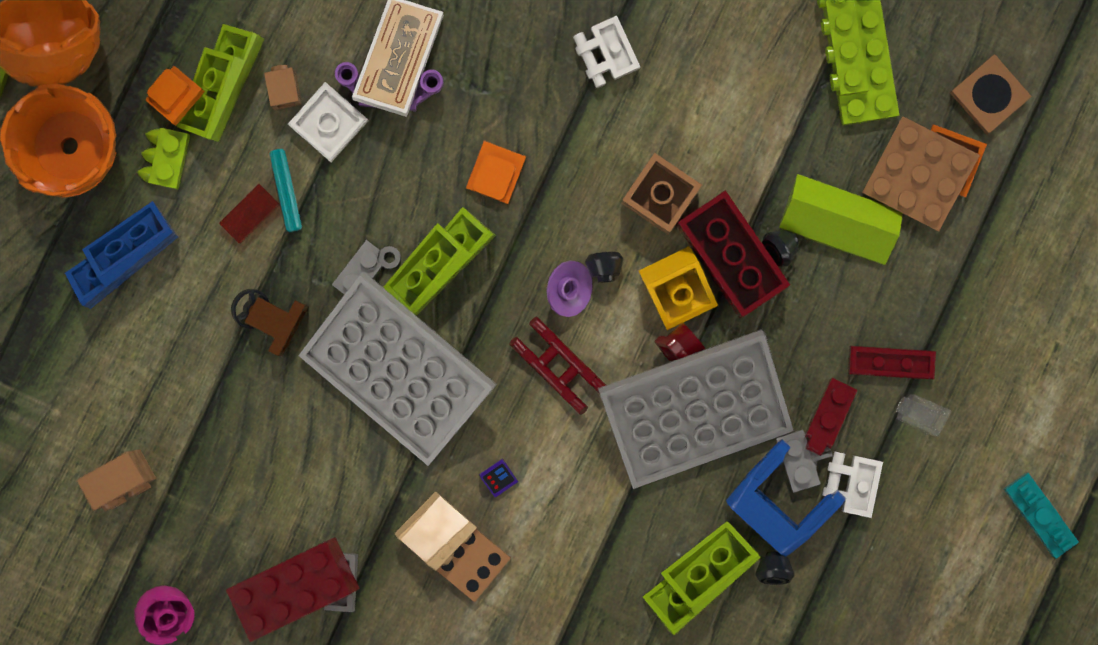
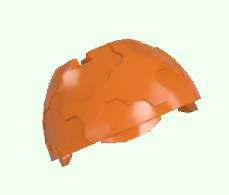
[0,0,101,87]
[0,83,116,198]

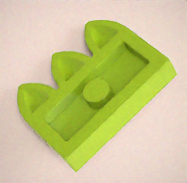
[137,128,190,190]

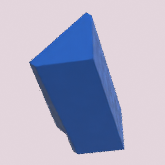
[65,201,178,309]

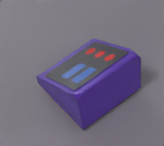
[479,458,519,497]

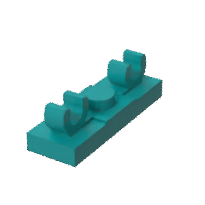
[1004,472,1079,559]

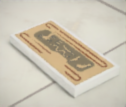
[352,0,443,117]

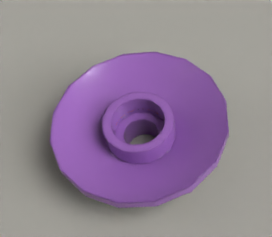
[547,260,593,317]

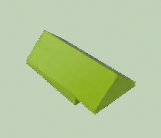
[177,24,265,142]
[779,174,903,265]
[383,207,496,316]
[643,521,761,635]

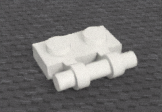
[573,16,640,88]
[822,451,883,518]

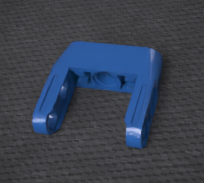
[726,439,846,557]

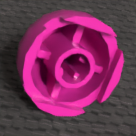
[134,585,194,645]

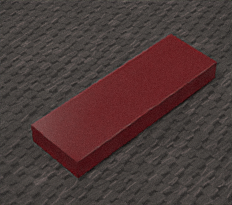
[848,346,936,380]

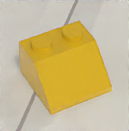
[638,246,718,330]

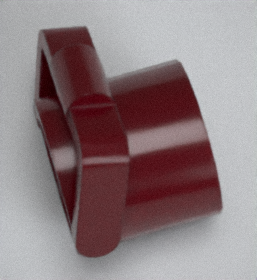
[654,323,706,362]

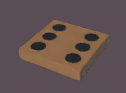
[436,529,511,602]

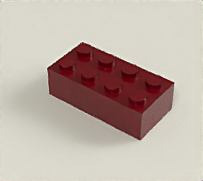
[676,190,790,319]
[226,537,360,642]

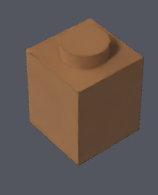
[264,65,302,110]

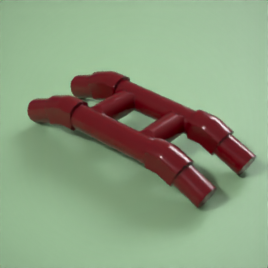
[509,317,607,415]

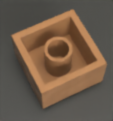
[621,153,702,235]
[77,449,157,512]

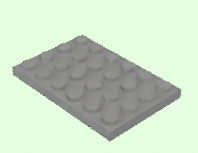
[298,272,497,466]
[598,330,793,489]

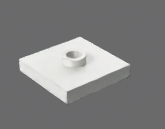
[288,82,369,162]

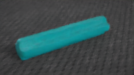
[270,149,302,232]

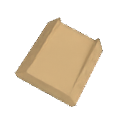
[395,491,477,570]

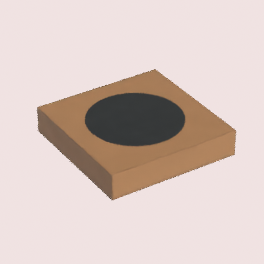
[950,54,1032,135]

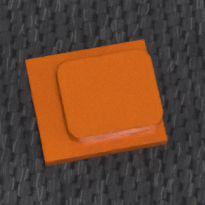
[145,66,205,126]
[466,141,526,204]

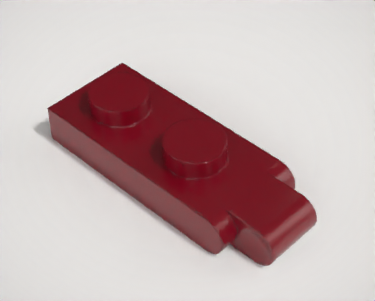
[804,378,858,456]

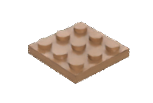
[862,116,980,231]

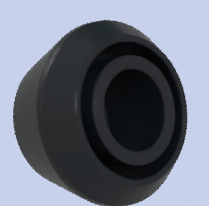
[762,230,799,267]
[585,252,624,283]
[755,551,795,585]

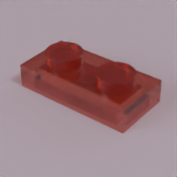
[219,184,280,244]

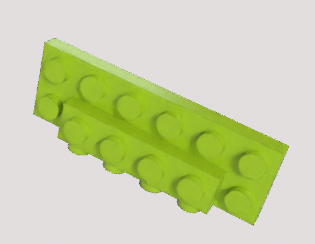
[817,0,900,126]

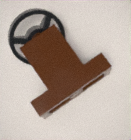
[231,289,309,357]

